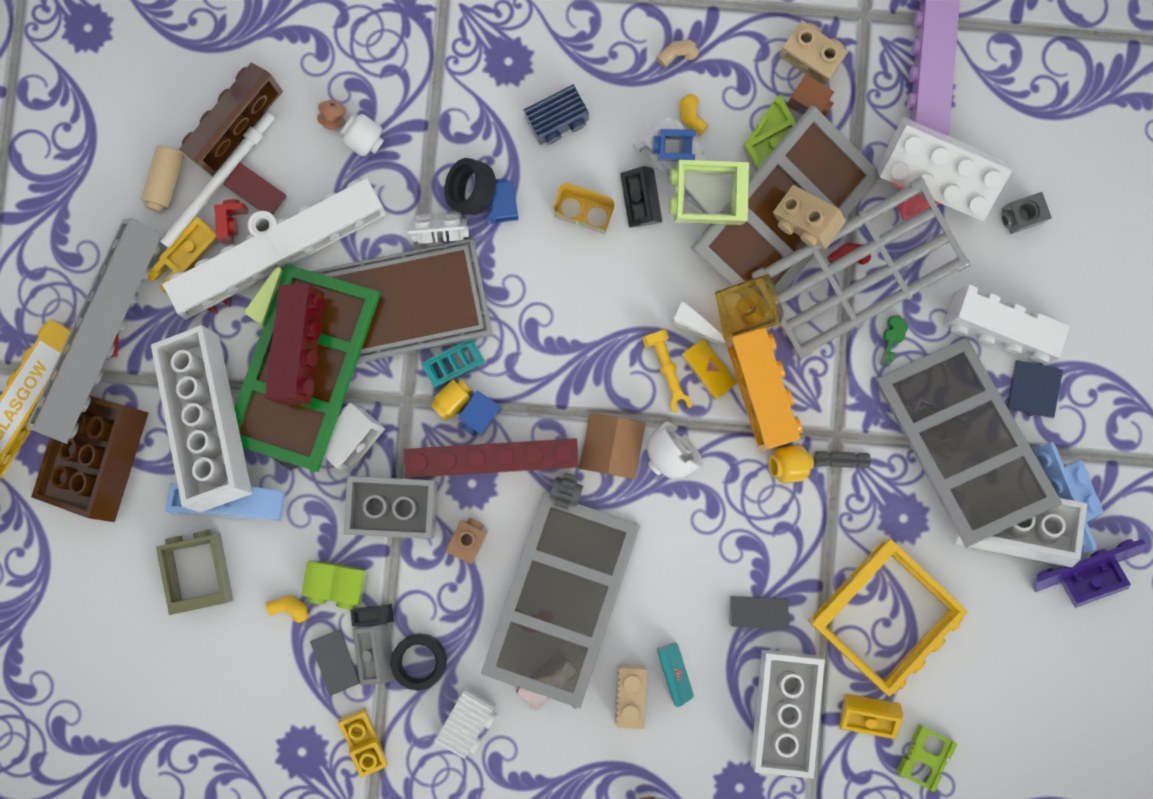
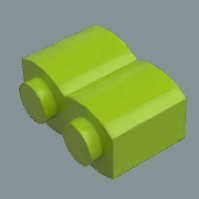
[301,560,367,609]

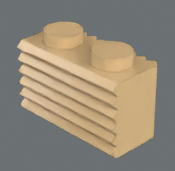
[614,664,647,729]

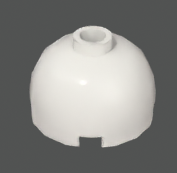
[647,422,703,479]

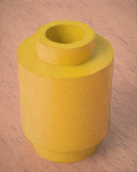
[430,379,473,421]

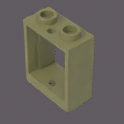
[156,530,233,615]

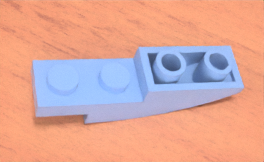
[165,483,285,521]

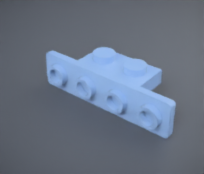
[1031,442,1104,553]

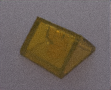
[715,273,784,341]

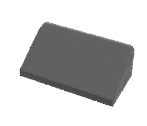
[729,596,789,629]
[310,629,360,696]

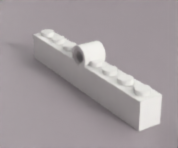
[162,178,386,320]

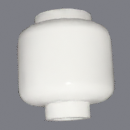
[340,114,384,156]

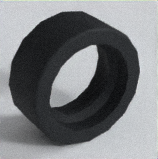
[444,158,496,215]
[390,633,447,691]

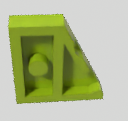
[743,95,796,170]

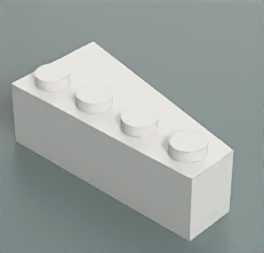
[633,117,732,214]
[943,284,1070,363]

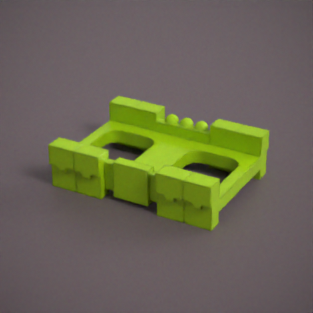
[896,724,957,793]

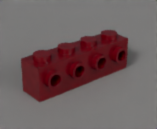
[265,284,325,405]

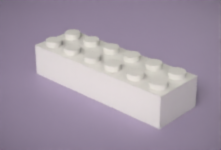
[151,325,252,512]

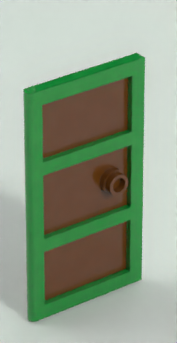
[234,264,381,473]

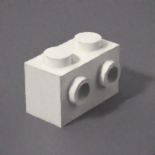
[324,402,385,473]

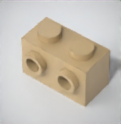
[779,20,848,85]
[773,185,846,250]

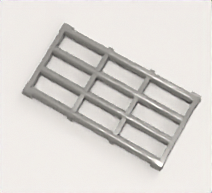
[751,176,971,360]

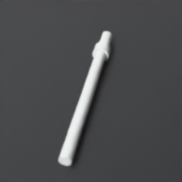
[160,111,275,248]

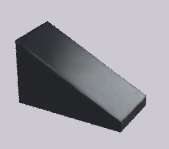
[350,604,394,627]

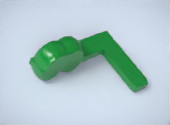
[880,315,908,366]

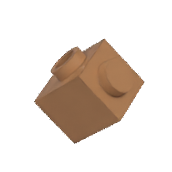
[445,517,488,564]

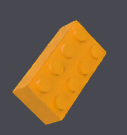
[726,327,803,452]

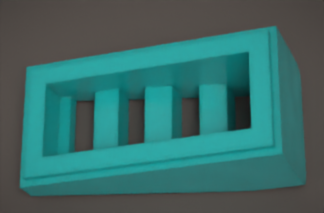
[421,340,486,390]

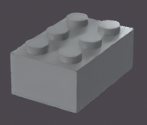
[344,476,438,539]

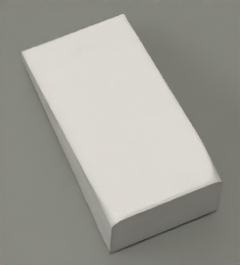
[672,301,727,346]

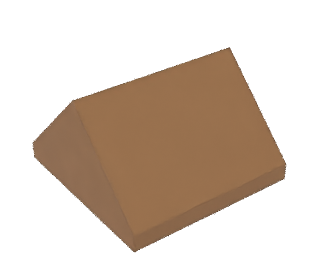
[579,413,645,479]

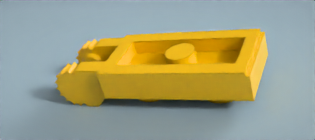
[148,216,218,293]

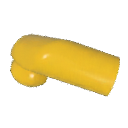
[679,94,709,136]
[266,595,309,623]

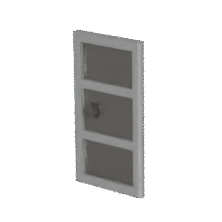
[875,338,1062,548]
[481,492,640,709]

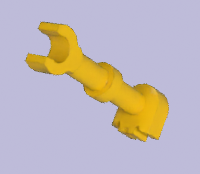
[642,329,692,413]

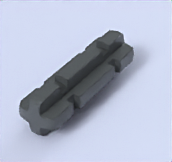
[814,451,871,468]

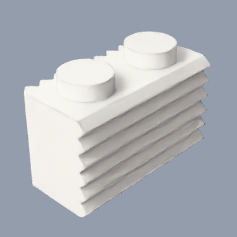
[435,687,497,759]

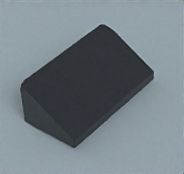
[620,166,662,228]

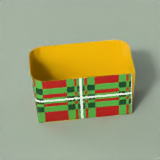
[553,183,615,234]

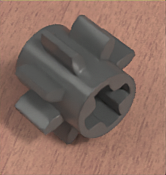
[550,473,584,510]

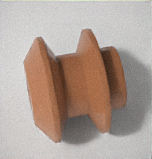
[317,100,347,130]

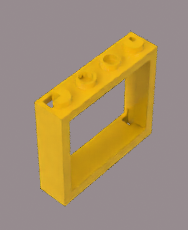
[807,538,968,697]

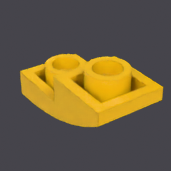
[338,708,388,778]

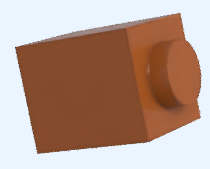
[787,74,835,117]

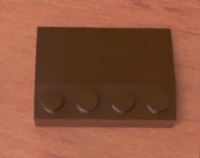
[31,395,149,523]

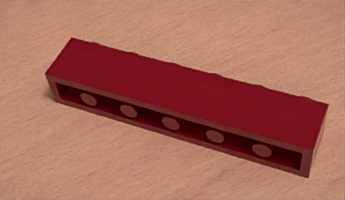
[404,438,579,478]

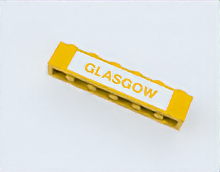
[0,319,71,479]

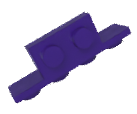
[1032,539,1146,608]

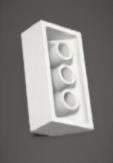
[954,481,1088,568]

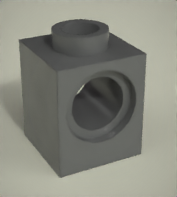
[1001,192,1052,234]

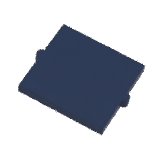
[1007,360,1063,418]

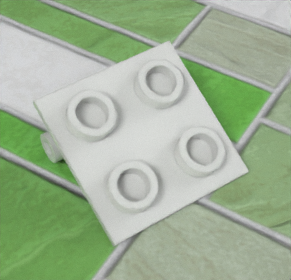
[407,211,469,244]

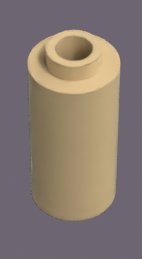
[140,145,184,212]

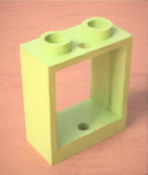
[669,160,749,225]

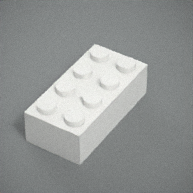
[877,117,1012,222]
[750,649,825,779]

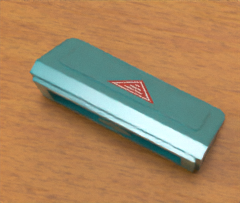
[657,643,694,707]

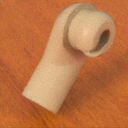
[656,40,699,68]

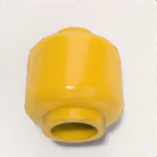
[769,444,814,484]

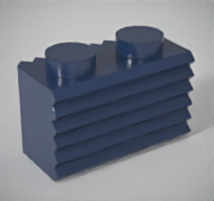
[523,84,589,145]

